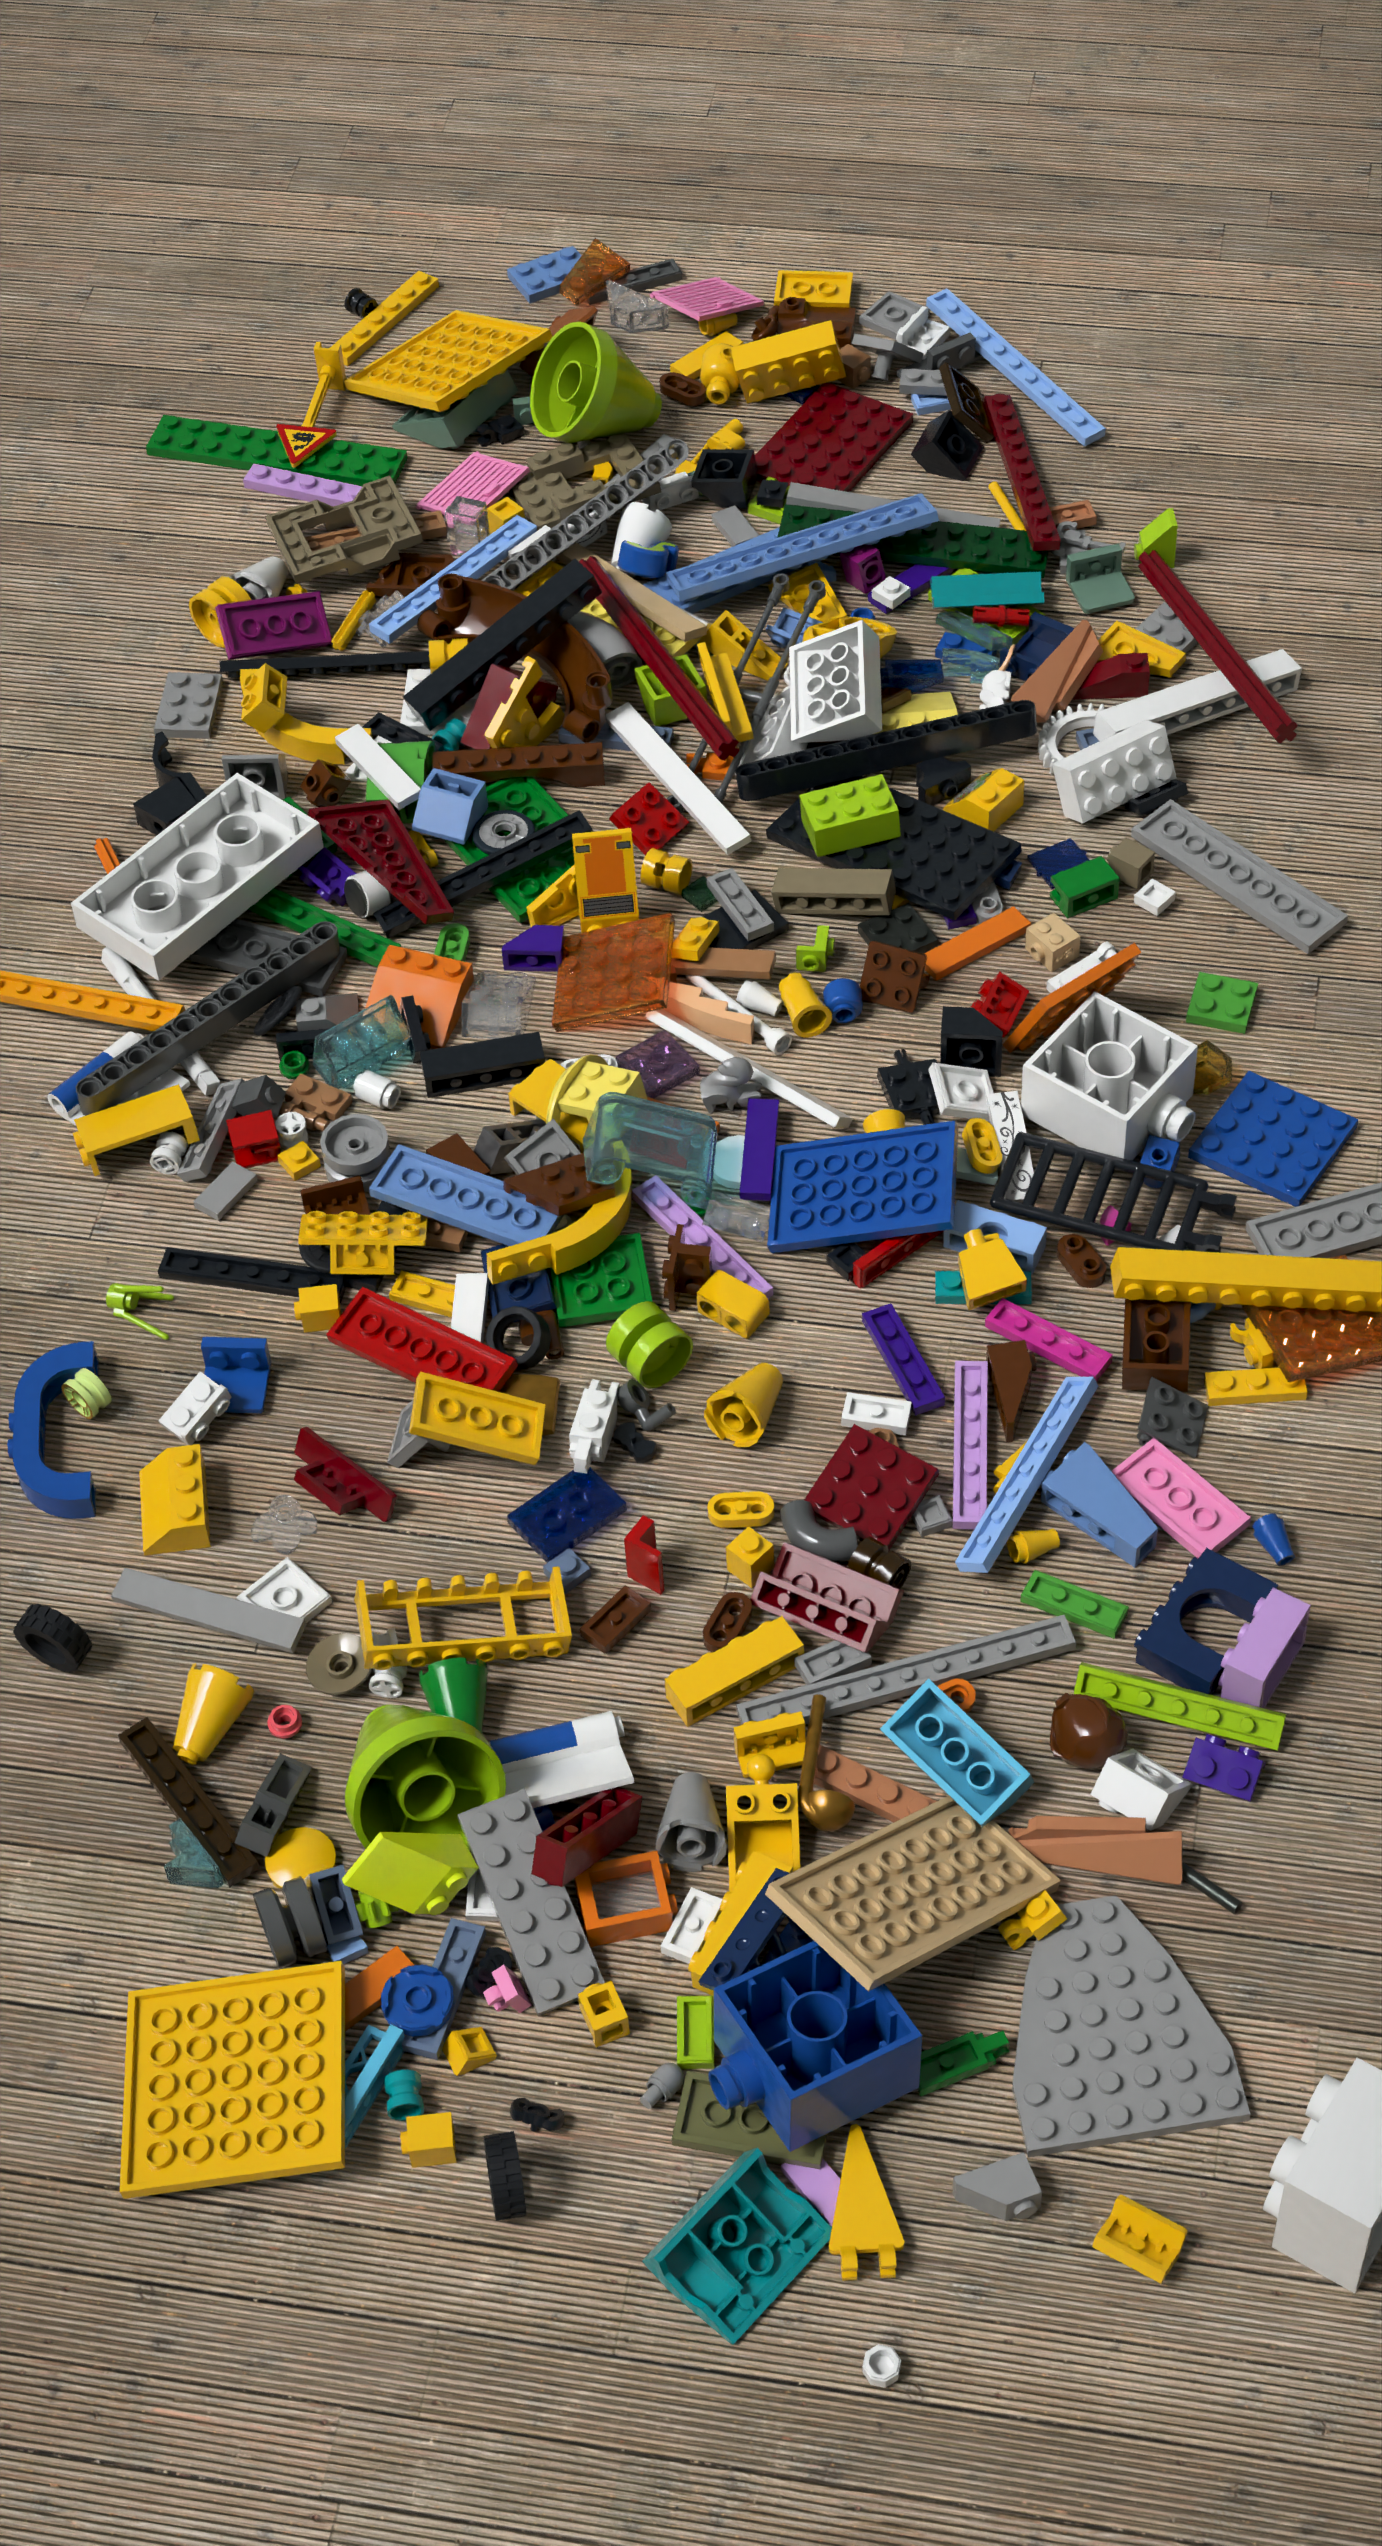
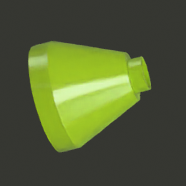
[530,322,662,443]
[345,1705,506,1850]

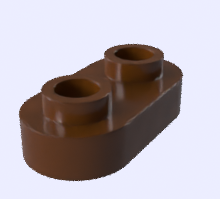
[659,372,706,407]
[1057,1234,1106,1288]
[703,1592,752,1652]

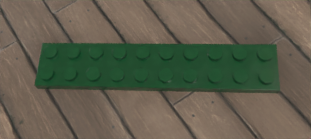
[777,504,1049,578]

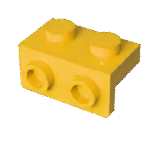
[733,1711,806,1778]
[1092,2194,1188,2284]

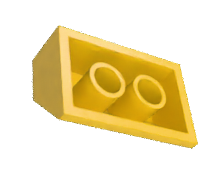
[139,1444,211,1556]

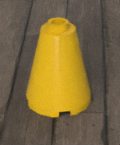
[704,1363,783,1447]
[173,1663,255,1765]

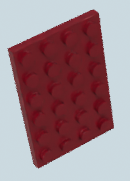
[755,382,913,492]

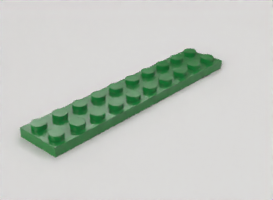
[146,415,408,486]

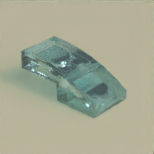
[942,648,999,684]

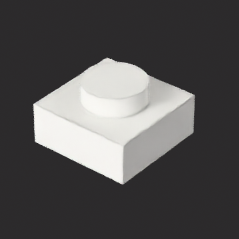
[872,576,910,610]
[1134,879,1176,916]

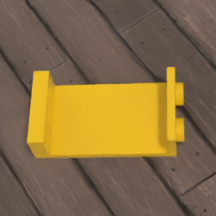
[508,1059,632,1153]
[72,1084,200,1176]

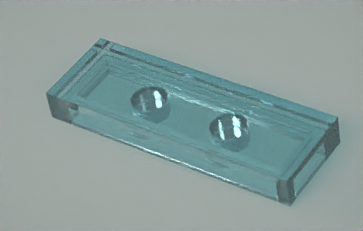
[936,610,1013,651]

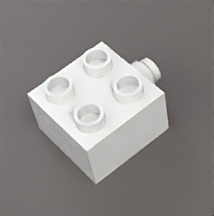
[1021,991,1198,1161]
[1263,2058,1382,2293]

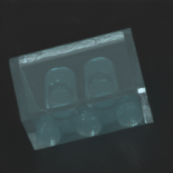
[313,995,410,1089]

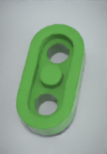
[434,923,470,962]

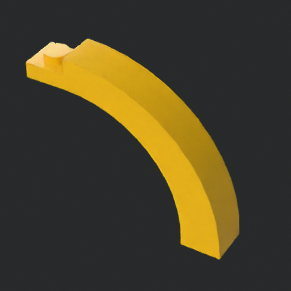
[240,669,373,765]

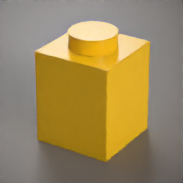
[294,1284,341,1333]
[726,1526,774,1588]
[400,2112,457,2168]

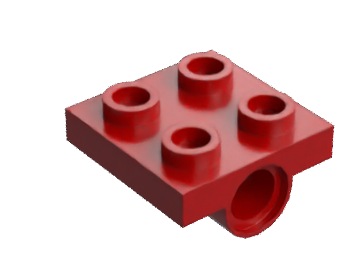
[609,782,689,856]

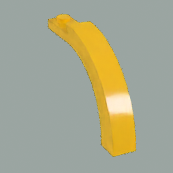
[487,1143,632,1285]

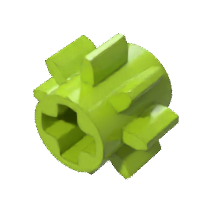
[354,1891,399,1928]

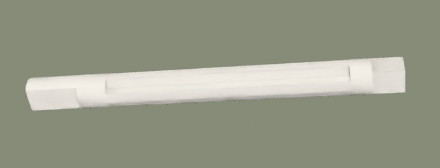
[101,947,220,1096]

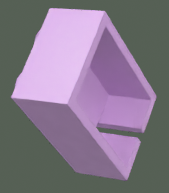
[1218,1588,1311,1708]

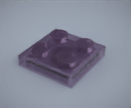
[615,1030,700,1099]

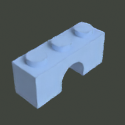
[943,1200,1047,1274]

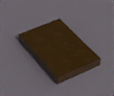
[939,362,994,443]

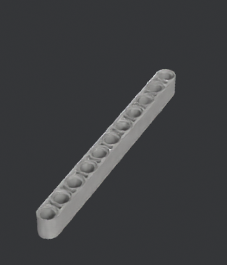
[481,439,689,590]

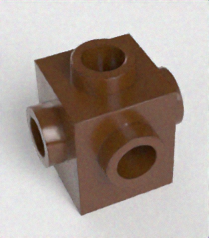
[300,759,351,807]

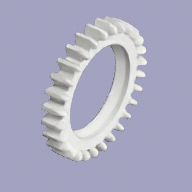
[1038,703,1113,775]

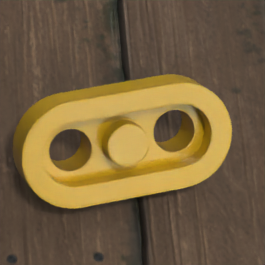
[962,1118,1002,1174]
[707,1491,774,1528]

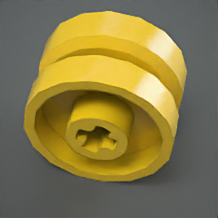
[189,576,252,648]

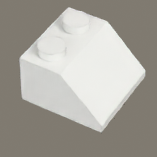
[1090,1748,1192,1831]

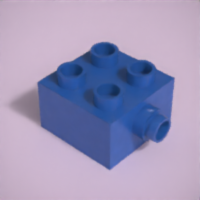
[708,1941,922,2152]

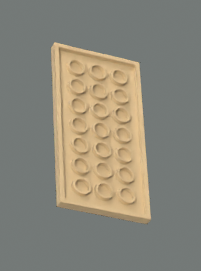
[765,1796,1061,1992]

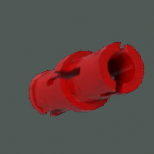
[972,605,1030,628]

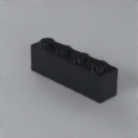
[420,1032,545,1098]

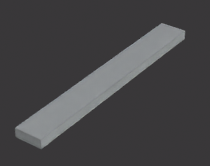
[786,482,1001,528]

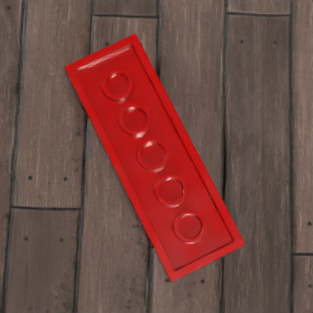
[326,1287,518,1392]

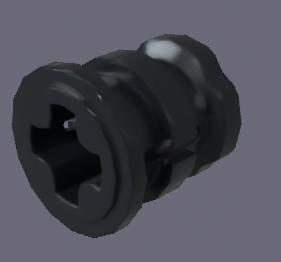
[344,288,378,318]

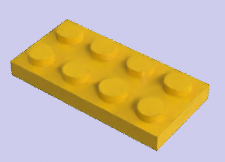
[409,1372,545,1465]

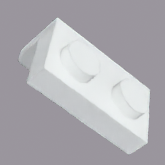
[896,306,950,360]

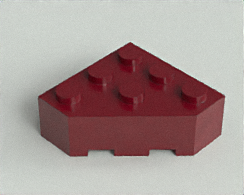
[460,664,559,750]

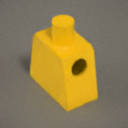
[958,1229,1027,1311]

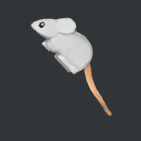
[979,644,1015,709]

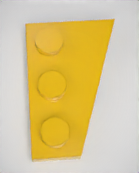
[768,563,848,622]
[1096,621,1186,678]
[526,864,579,927]

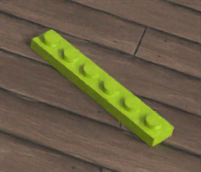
[1073,1662,1287,1751]

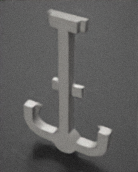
[1050,521,1126,557]

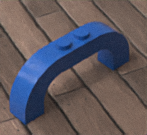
[7,1341,99,1519]

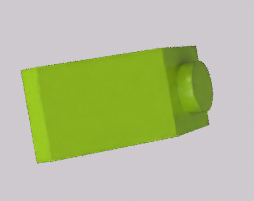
[1134,508,1178,568]

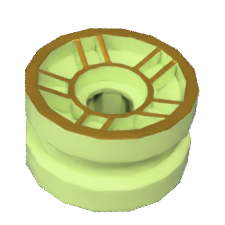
[61,1368,112,1419]

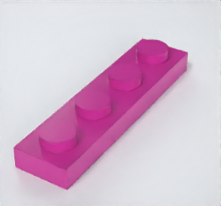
[985,1298,1113,1382]

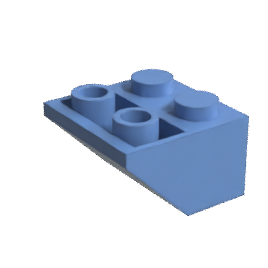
[412,768,488,845]

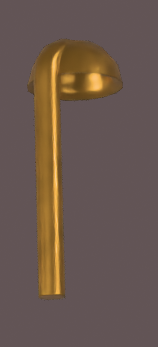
[798,1694,856,1832]

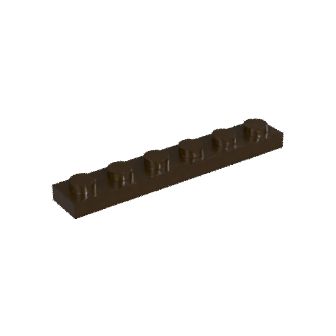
[118,1717,260,1888]

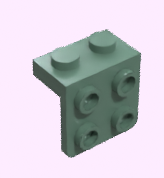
[1066,543,1135,614]

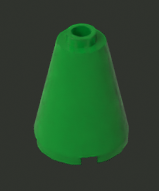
[419,1657,488,1733]

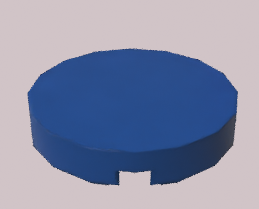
[381,1964,455,2037]

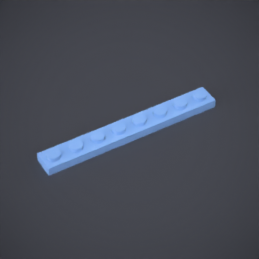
[369,515,537,644]
[955,1377,1098,1573]

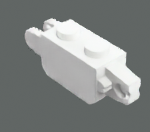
[569,1379,620,1474]

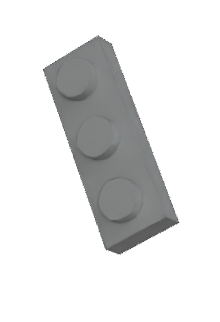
[707,868,774,941]

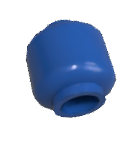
[823,978,863,1023]

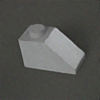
[953,2152,1042,2221]

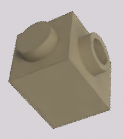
[1107,838,1155,889]

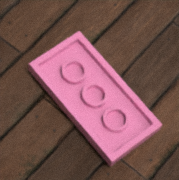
[1111,1438,1251,1558]

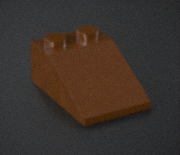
[1122,1298,1191,1392]

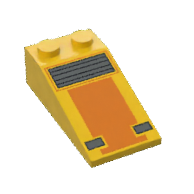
[572,828,640,942]

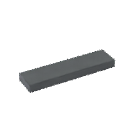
[580,259,682,305]

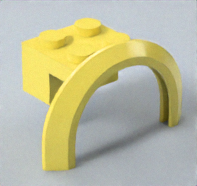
[546,1054,648,1141]

